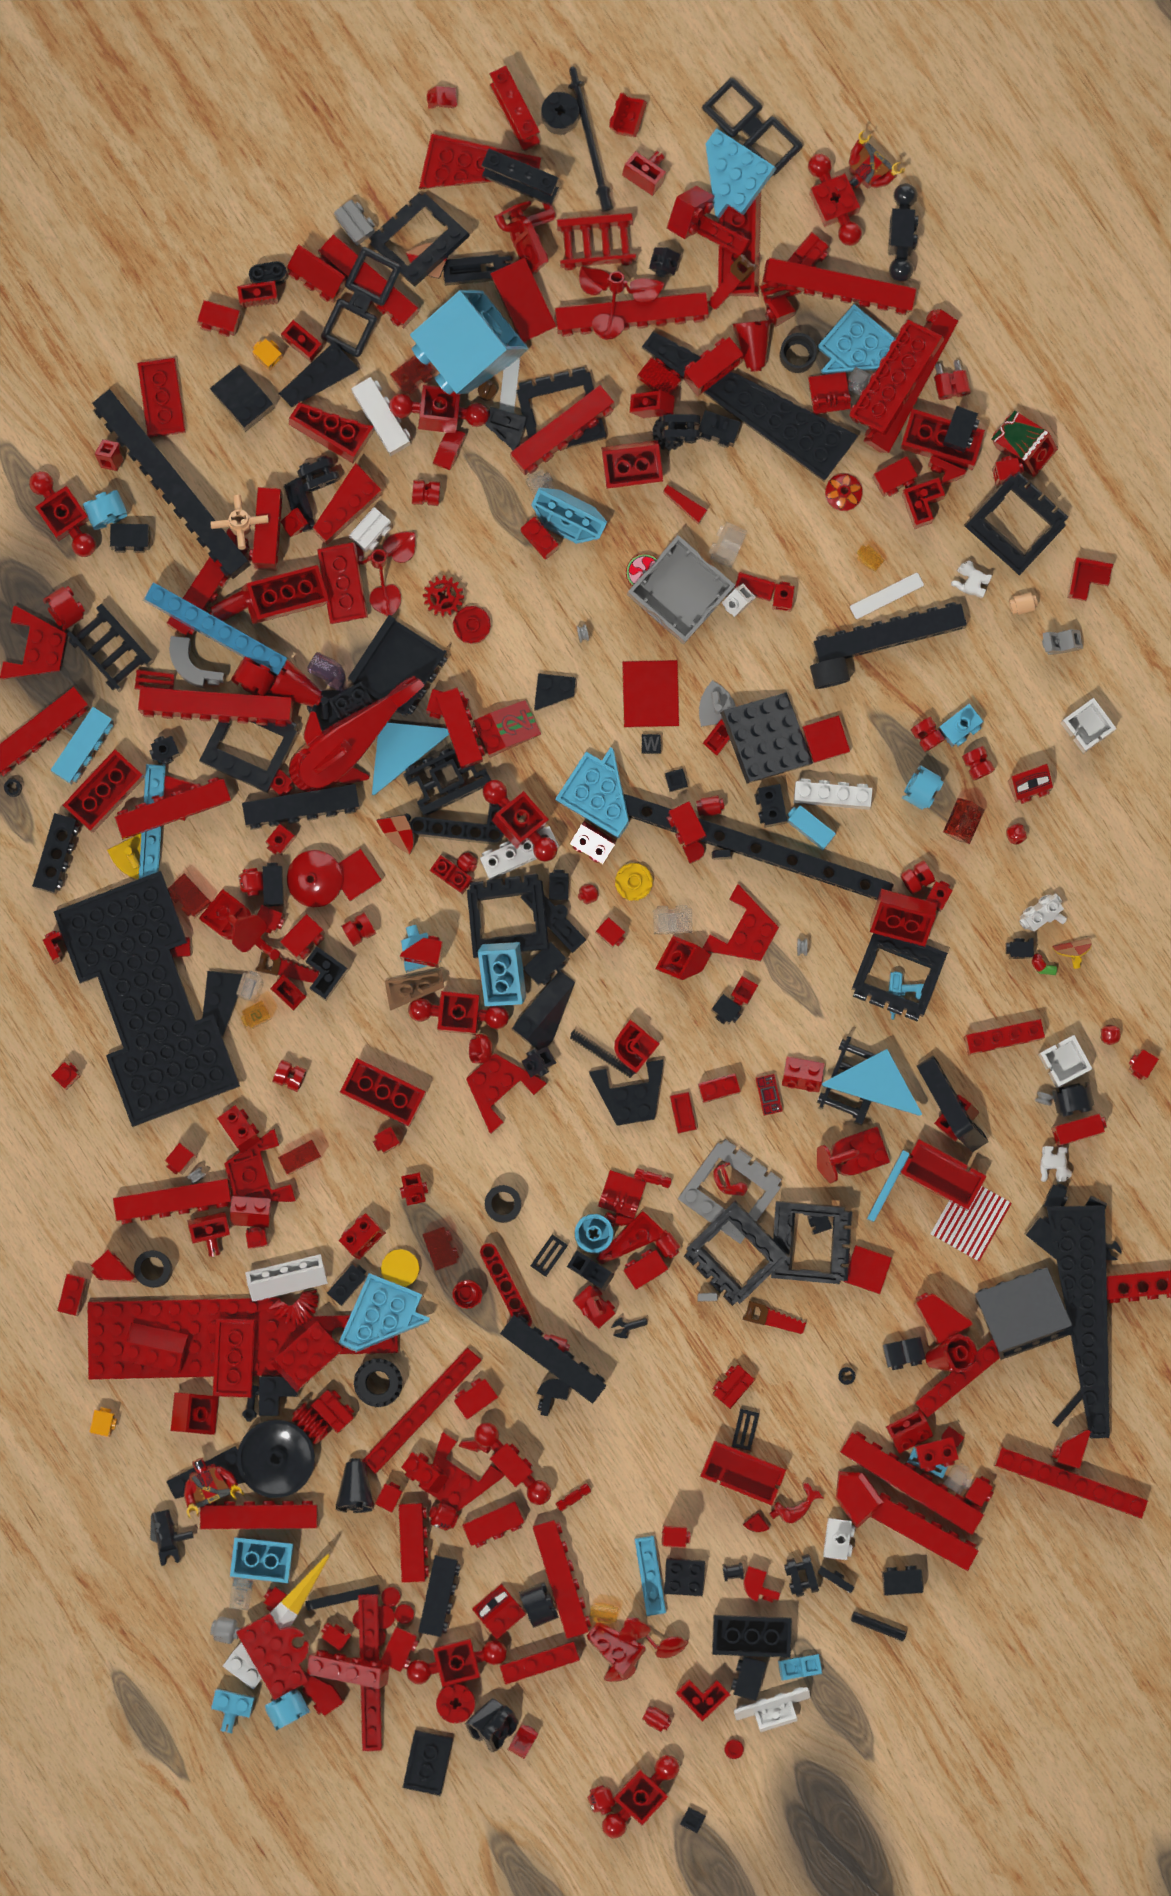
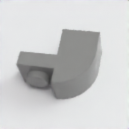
[1042,629,1083,655]

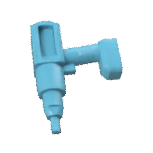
[888,971,924,1020]

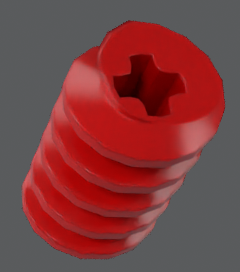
[292,1401,333,1445]

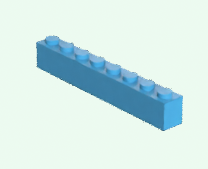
[142,582,287,676]

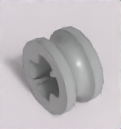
[576,624,589,643]
[797,939,807,956]
[1035,1092,1054,1106]
[187,1167,206,1185]

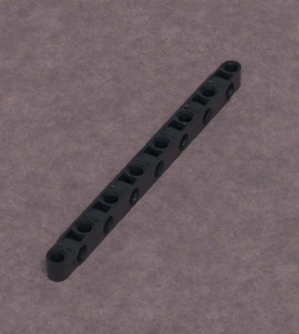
[624,794,894,900]

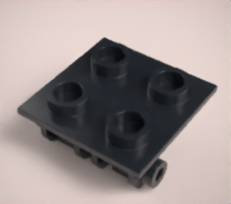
[664,1558,705,1596]

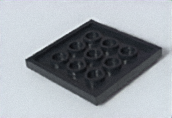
[720,692,813,784]

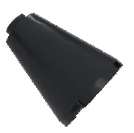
[335,1458,374,1513]

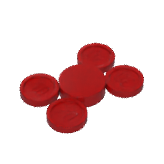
[352,1587,414,1646]

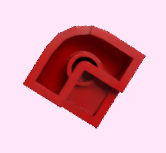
[614,1019,660,1073]

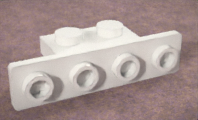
[733,1687,810,1732]

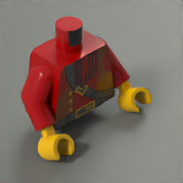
[849,130,905,190]
[184,1458,244,1519]

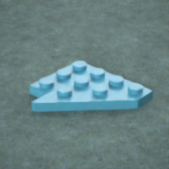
[555,747,630,839]
[339,1273,430,1352]

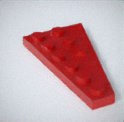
[419,133,542,189]

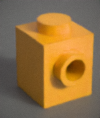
[252,338,283,371]
[89,1407,117,1437]

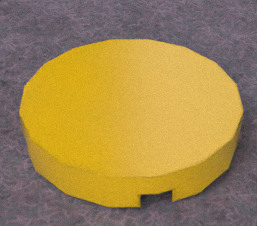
[615,863,653,901]
[381,1249,420,1287]

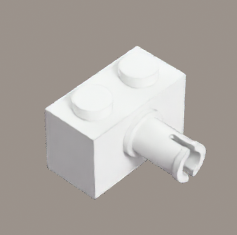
[823,1518,855,1560]

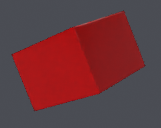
[702,719,730,755]
[270,974,306,1011]

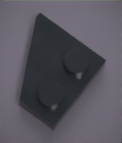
[485,407,527,451]
[534,674,576,711]

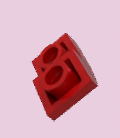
[433,430,466,470]
[429,855,474,895]

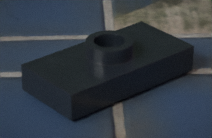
[817,1566,855,1593]

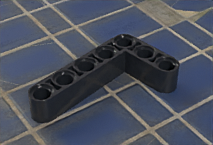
[410,796,508,845]
[917,1055,989,1153]

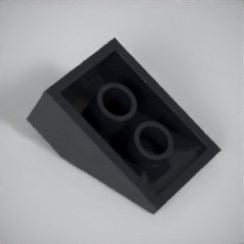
[209,365,275,432]

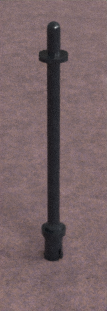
[568,66,613,212]

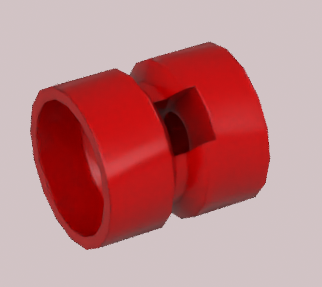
[412,480,440,506]
[910,717,945,752]
[962,746,995,781]
[900,860,936,895]
[341,912,377,947]
[272,1060,307,1092]

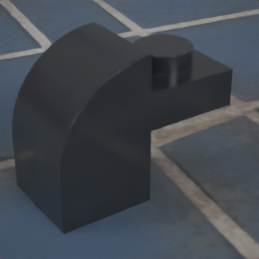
[567,1251,615,1291]
[537,1379,569,1416]

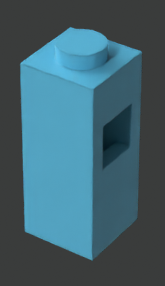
[787,805,836,850]

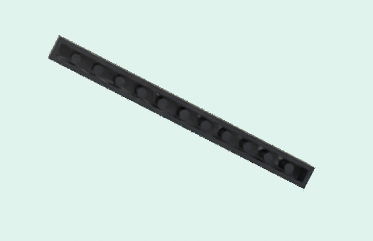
[92,389,251,579]

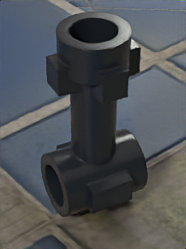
[242,1385,259,1422]

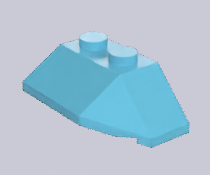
[531,487,607,544]

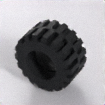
[354,1359,403,1407]

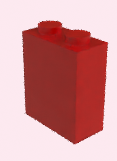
[1051,1113,1107,1147]

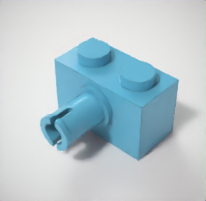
[938,704,983,747]
[211,1688,255,1733]

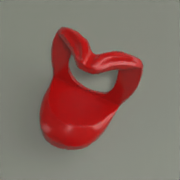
[713,1163,748,1196]

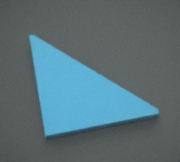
[372,723,449,796]
[822,1049,922,1116]

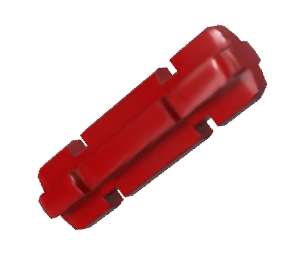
[634,1168,672,1188]
[556,1484,591,1511]

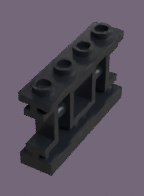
[403,748,491,817]

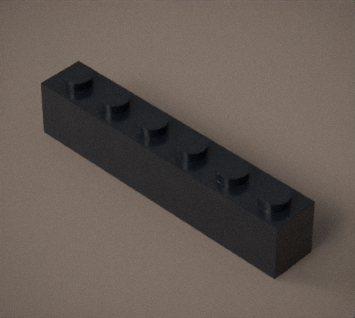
[242,784,360,830]
[500,1314,607,1404]

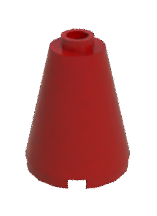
[732,320,770,372]
[268,659,323,707]
[925,1334,977,1373]

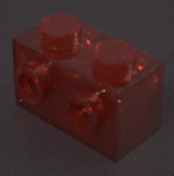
[390,356,434,395]
[943,798,985,845]

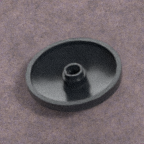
[237,1420,315,1498]

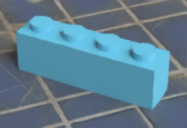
[51,707,114,785]

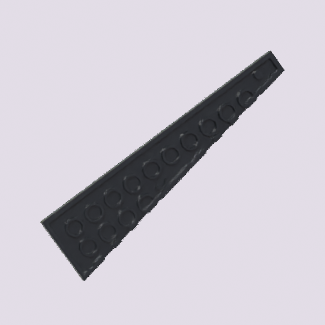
[642,332,858,482]
[1046,1205,1110,1439]

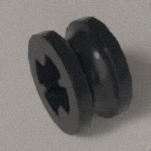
[4,779,22,797]
[838,1367,856,1385]

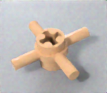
[211,495,269,550]

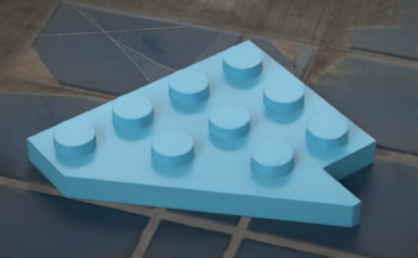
[706,128,776,218]
[817,304,896,374]

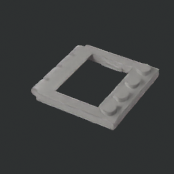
[678,1139,782,1244]

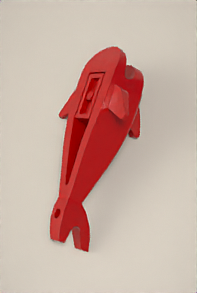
[289,676,425,792]

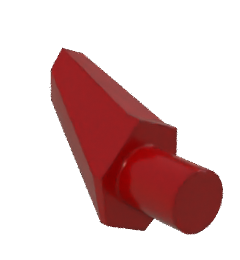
[604,1212,635,1227]
[459,1440,491,1454]

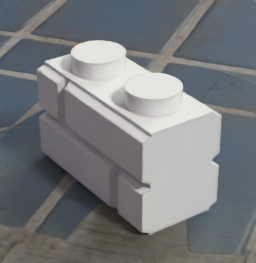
[349,507,392,553]

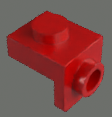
[426,86,457,109]
[280,508,308,537]
[730,976,758,1006]
[507,1724,538,1759]

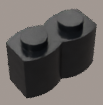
[882,1337,926,1371]

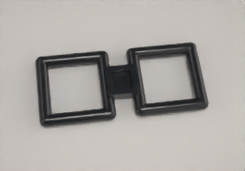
[702,78,803,176]
[321,247,402,357]

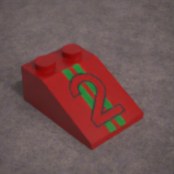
[473,700,541,758]

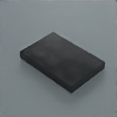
[402,1730,453,1796]

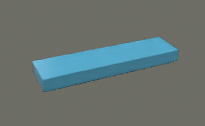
[867,1150,909,1222]
[635,1536,666,1616]

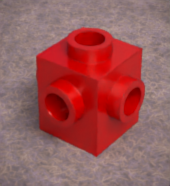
[400,1172,428,1206]

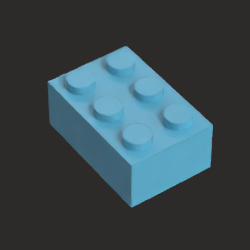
[478,942,526,1006]
[230,1537,294,1583]

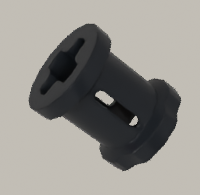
[722,1562,744,1582]

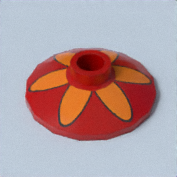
[825,474,863,511]

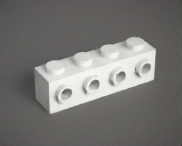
[351,377,411,456]
[793,779,872,810]
[480,826,559,880]
[245,1254,328,1302]

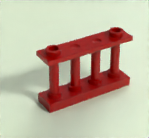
[489,65,540,152]
[557,213,636,270]

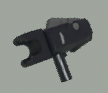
[150,1509,194,1566]

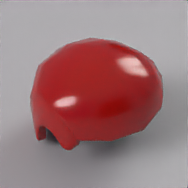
[469,1034,493,1063]
[452,1280,483,1309]

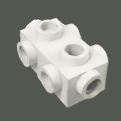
[1019,893,1067,932]

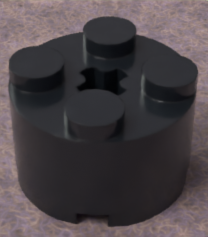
[541,92,579,135]
[1052,1082,1095,1117]
[519,1582,559,1628]

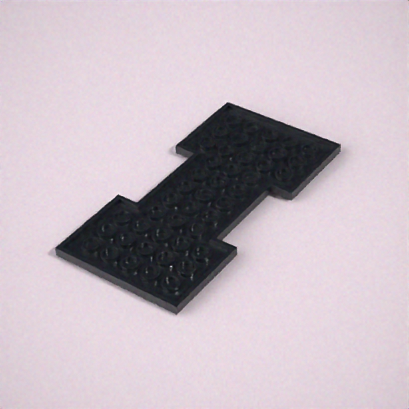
[54,871,241,1127]

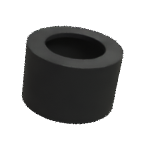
[780,333,817,373]
[810,658,850,689]
[485,1185,521,1223]
[134,1250,172,1288]

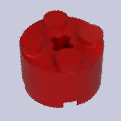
[43,586,85,631]
[231,657,276,696]
[436,1683,475,1724]

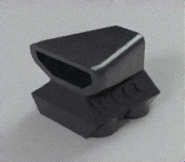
[465,1698,519,1753]

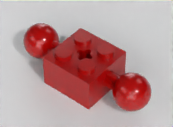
[808,154,862,246]
[389,385,489,434]
[29,471,96,557]
[483,780,558,862]
[408,991,509,1035]
[474,1422,551,1505]
[406,1638,507,1687]
[602,1755,680,1839]

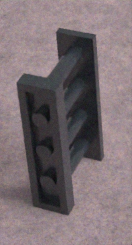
[481,149,559,206]
[67,603,154,692]
[817,1036,891,1126]

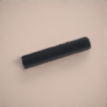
[851,1612,907,1641]

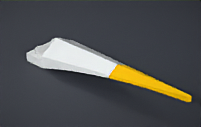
[223,1554,330,1690]

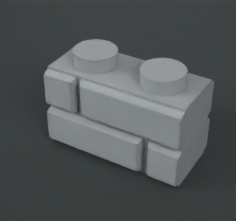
[334,200,375,246]

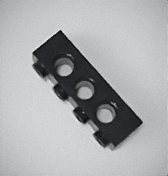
[32,813,80,894]

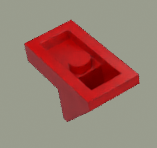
[928,456,967,486]

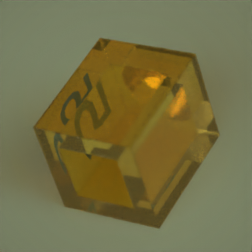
[240,1001,272,1030]

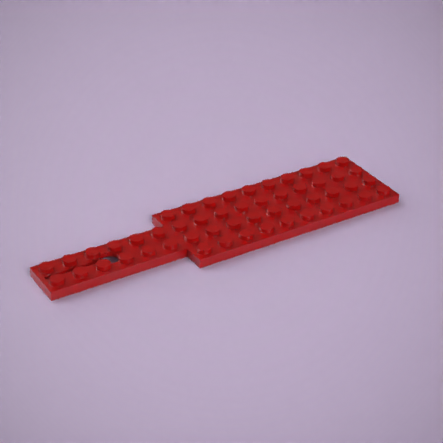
[87,1298,398,1380]

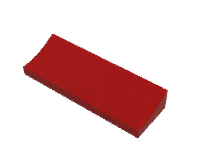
[718,191,761,297]

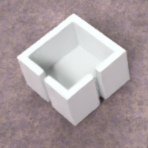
[1061,698,1116,754]
[1038,1035,1092,1088]

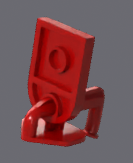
[494,201,556,275]
[198,889,280,960]
[817,1127,890,1184]

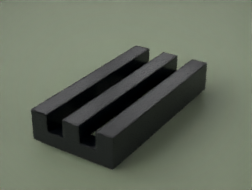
[530,1234,568,1277]
[731,1409,759,1451]

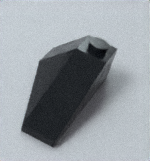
[512,971,575,1051]

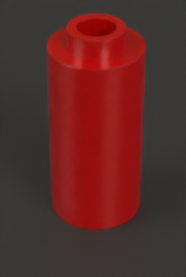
[209,589,248,622]

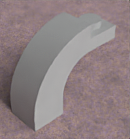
[169,636,225,688]

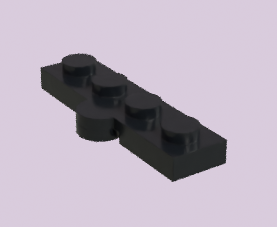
[520,894,587,954]

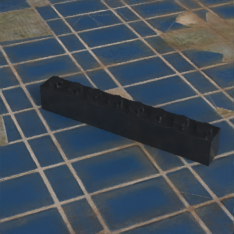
[813,602,967,663]

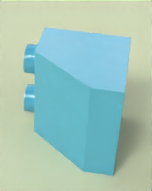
[410,290,529,395]

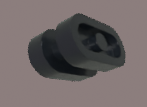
[249,261,288,286]
[662,414,700,444]
[297,455,341,493]
[784,1554,819,1598]

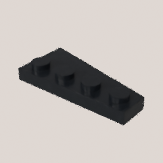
[278,342,360,408]
[202,971,246,1037]
[166,1446,245,1499]

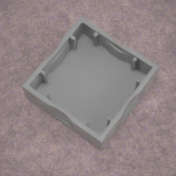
[627,535,735,645]

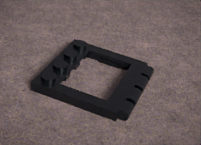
[369,192,470,287]
[516,367,607,451]
[964,472,1068,576]
[199,720,298,793]
[467,873,549,959]
[852,933,948,1022]
[684,1200,789,1306]
[771,1201,852,1284]

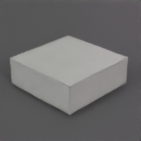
[697,1293,717,1302]

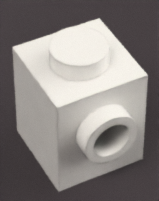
[722,584,756,617]

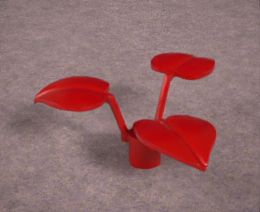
[579,266,664,340]
[356,532,416,616]
[604,1617,688,1682]

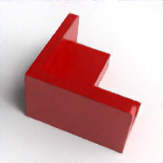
[1067,557,1114,601]

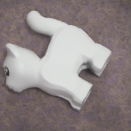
[951,561,992,598]
[1040,1146,1072,1183]

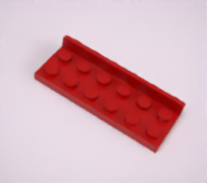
[849,319,944,435]

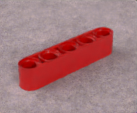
[480,1243,532,1327]

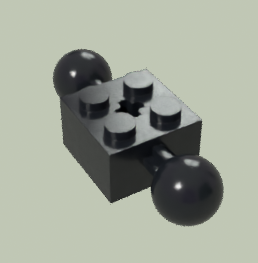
[888,183,918,282]

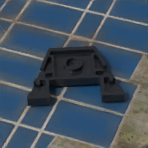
[589,1060,664,1126]

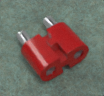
[934,360,971,400]

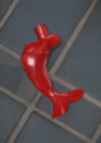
[769,1482,823,1524]

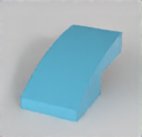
[778,1654,822,1681]

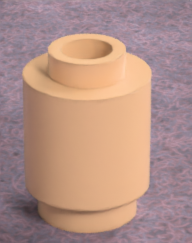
[1009,592,1038,615]

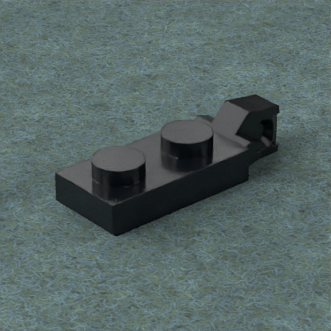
[284,478,315,532]

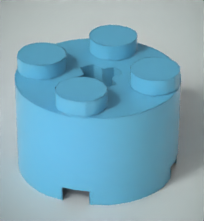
[83,490,128,530]
[902,765,944,810]
[575,1214,613,1254]
[265,1688,310,1731]

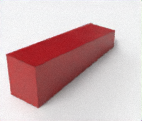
[663,485,707,525]

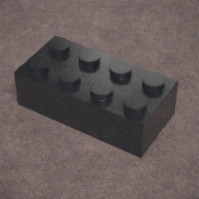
[712,1615,792,1658]

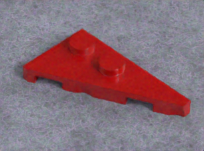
[596,1211,668,1265]

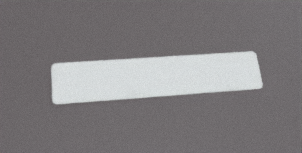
[499,357,520,413]
[850,573,924,619]

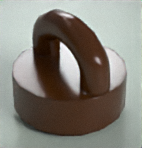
[478,381,497,401]

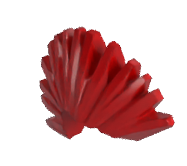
[269,1290,318,1325]

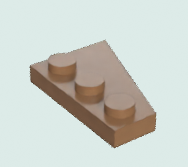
[385,970,444,1011]

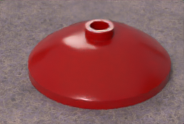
[287,850,343,908]

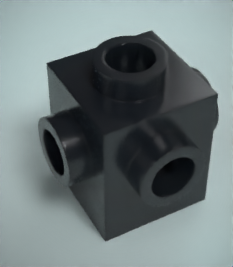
[649,247,680,278]
[149,736,180,765]
[522,1047,557,1078]

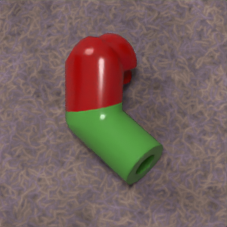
[1032,954,1057,975]

